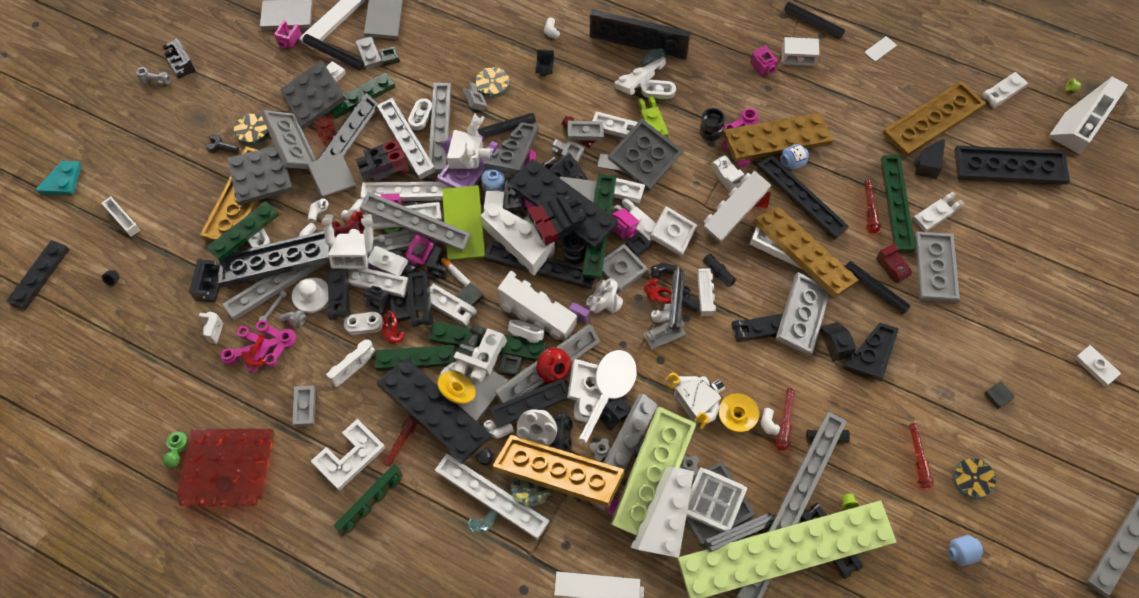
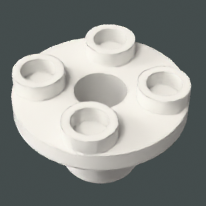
[292,278,329,313]
[586,278,623,313]
[517,409,557,446]

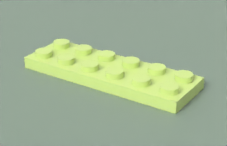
[610,407,696,536]

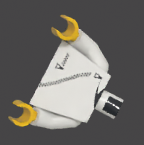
[665,373,725,429]

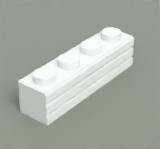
[102,197,140,237]
[697,269,716,316]

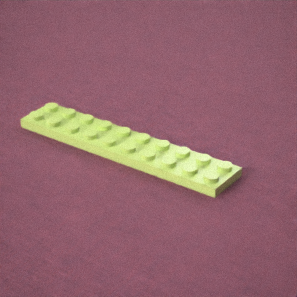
[677,500,896,598]

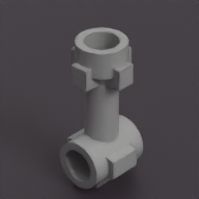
[136,67,171,85]

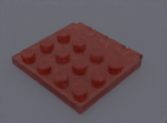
[176,429,274,506]

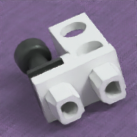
[454,324,507,382]

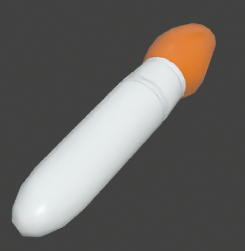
[441,258,470,287]

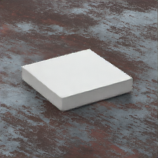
[649,206,697,256]

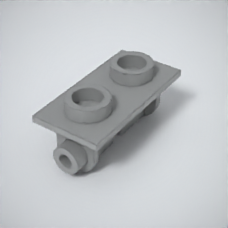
[643,319,686,350]

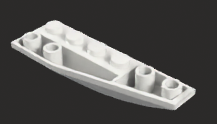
[1049,77,1128,155]

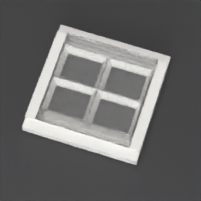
[686,467,747,532]

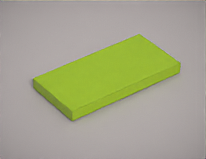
[442,185,485,261]

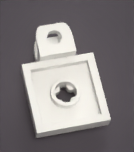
[567,359,608,423]

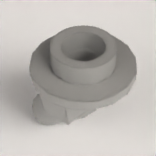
[279,310,306,328]

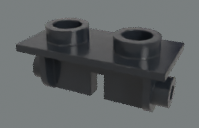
[551,411,573,453]

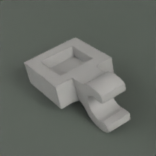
[463,82,488,111]
[552,140,585,164]

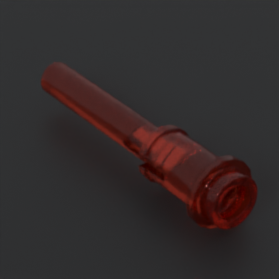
[864,179,881,233]
[774,388,795,450]
[383,415,418,467]
[909,423,935,489]

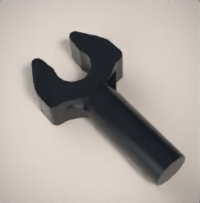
[205,135,239,153]

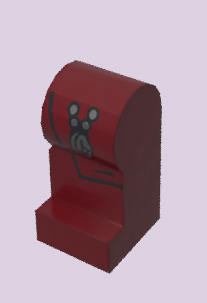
[876,243,912,283]

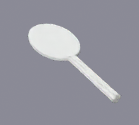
[579,350,636,443]

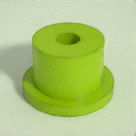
[1065,78,1081,92]
[842,494,859,510]

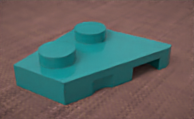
[36,161,82,195]

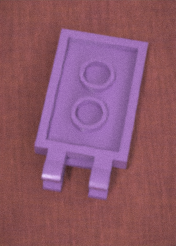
[437,135,499,188]

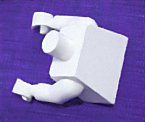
[447,114,492,169]
[321,214,374,269]

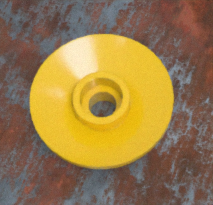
[438,371,476,404]
[718,393,759,432]

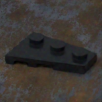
[843,322,899,381]

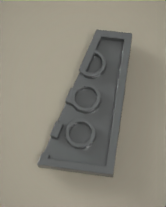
[484,122,538,175]

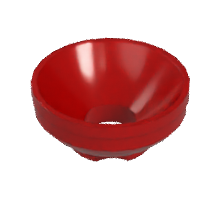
[536,347,571,383]

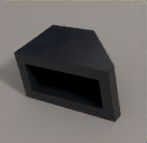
[913,139,945,179]
[820,322,857,362]

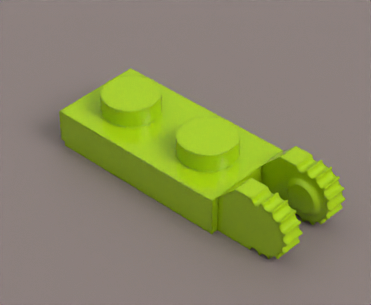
[638,96,669,138]

